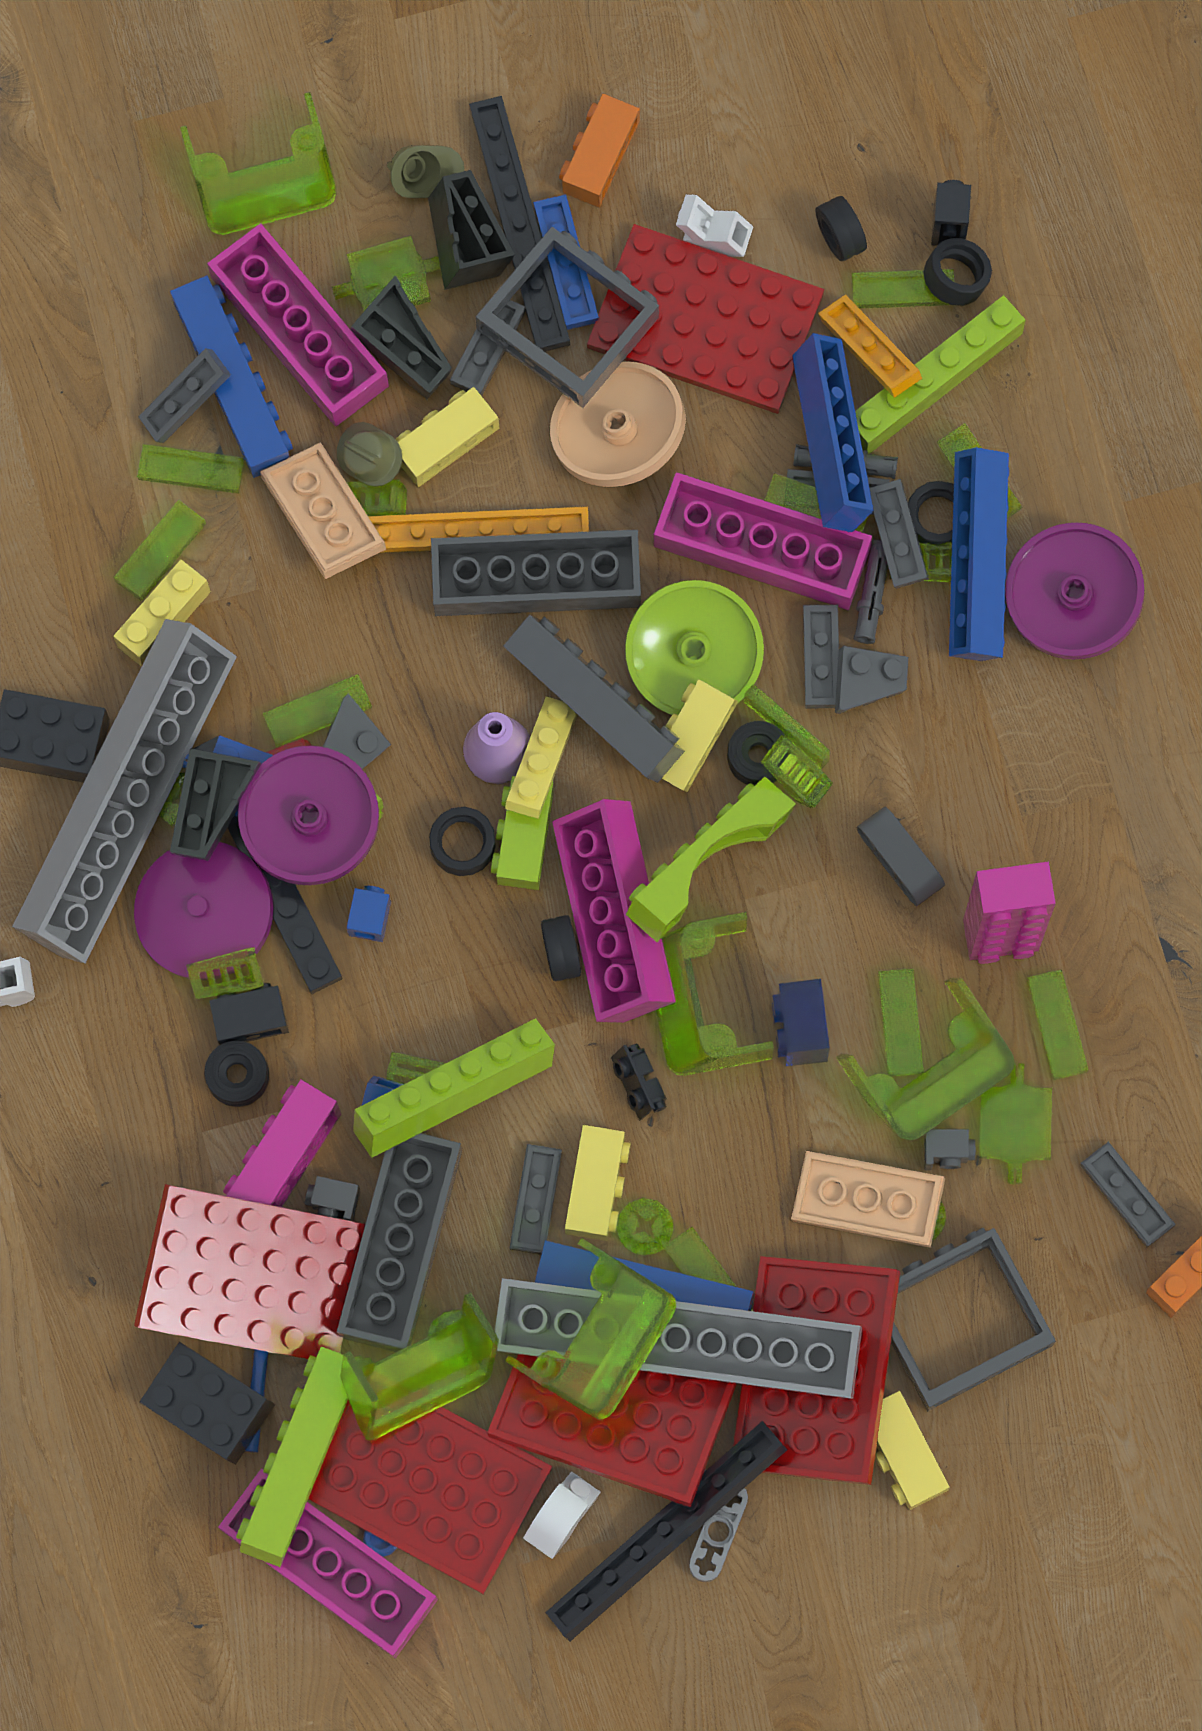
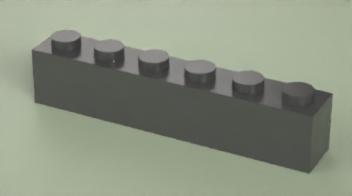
[503,614,685,783]

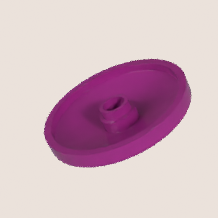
[1005,522,1145,660]
[238,746,379,885]
[134,842,273,980]

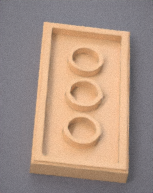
[260,442,386,579]
[791,1151,945,1248]

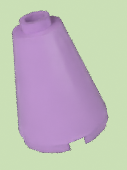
[463,712,530,784]

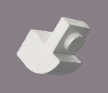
[676,195,753,257]
[0,957,35,1007]
[523,1471,601,1559]

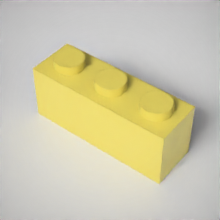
[395,387,500,488]
[113,560,211,667]
[662,680,739,792]
[565,1125,631,1241]
[875,1391,950,1511]

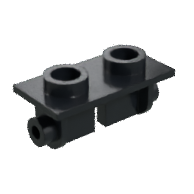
[611,1043,667,1121]

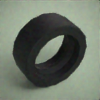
[923,238,992,306]
[908,481,954,550]
[429,806,496,876]

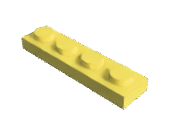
[505,696,577,819]

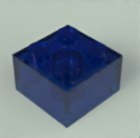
[771,979,830,1066]

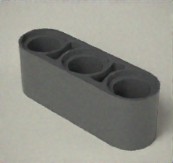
[856,807,945,906]

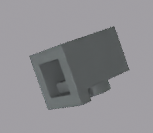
[924,1129,976,1170]
[305,1176,360,1221]

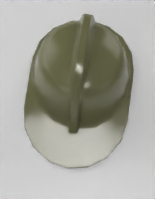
[387,145,464,198]
[337,422,402,487]

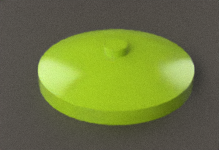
[625,580,764,715]

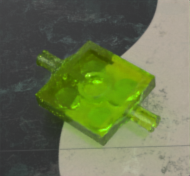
[331,236,441,311]
[980,1063,1052,1184]

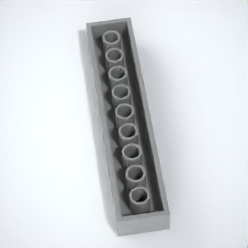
[12,619,237,964]
[492,1278,862,1399]

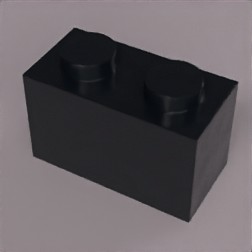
[931,180,971,246]
[209,983,289,1045]

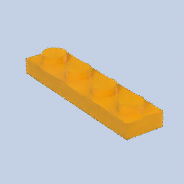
[818,294,922,398]

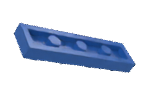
[533,194,599,330]

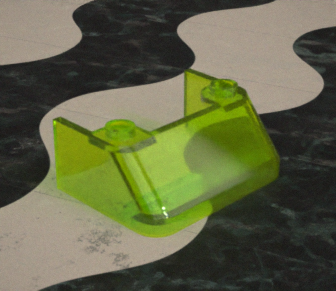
[180,92,337,235]
[656,912,774,1076]
[836,978,1014,1140]
[505,1238,676,1419]
[340,1292,499,1440]

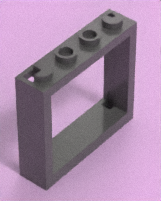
[476,227,659,408]
[891,1227,1056,1412]

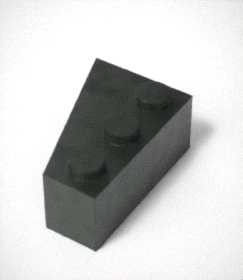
[428,170,515,290]
[350,275,452,399]
[170,749,261,861]

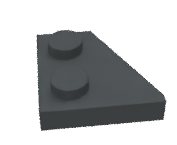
[835,646,909,714]
[323,693,391,769]

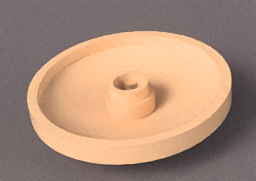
[550,362,686,487]

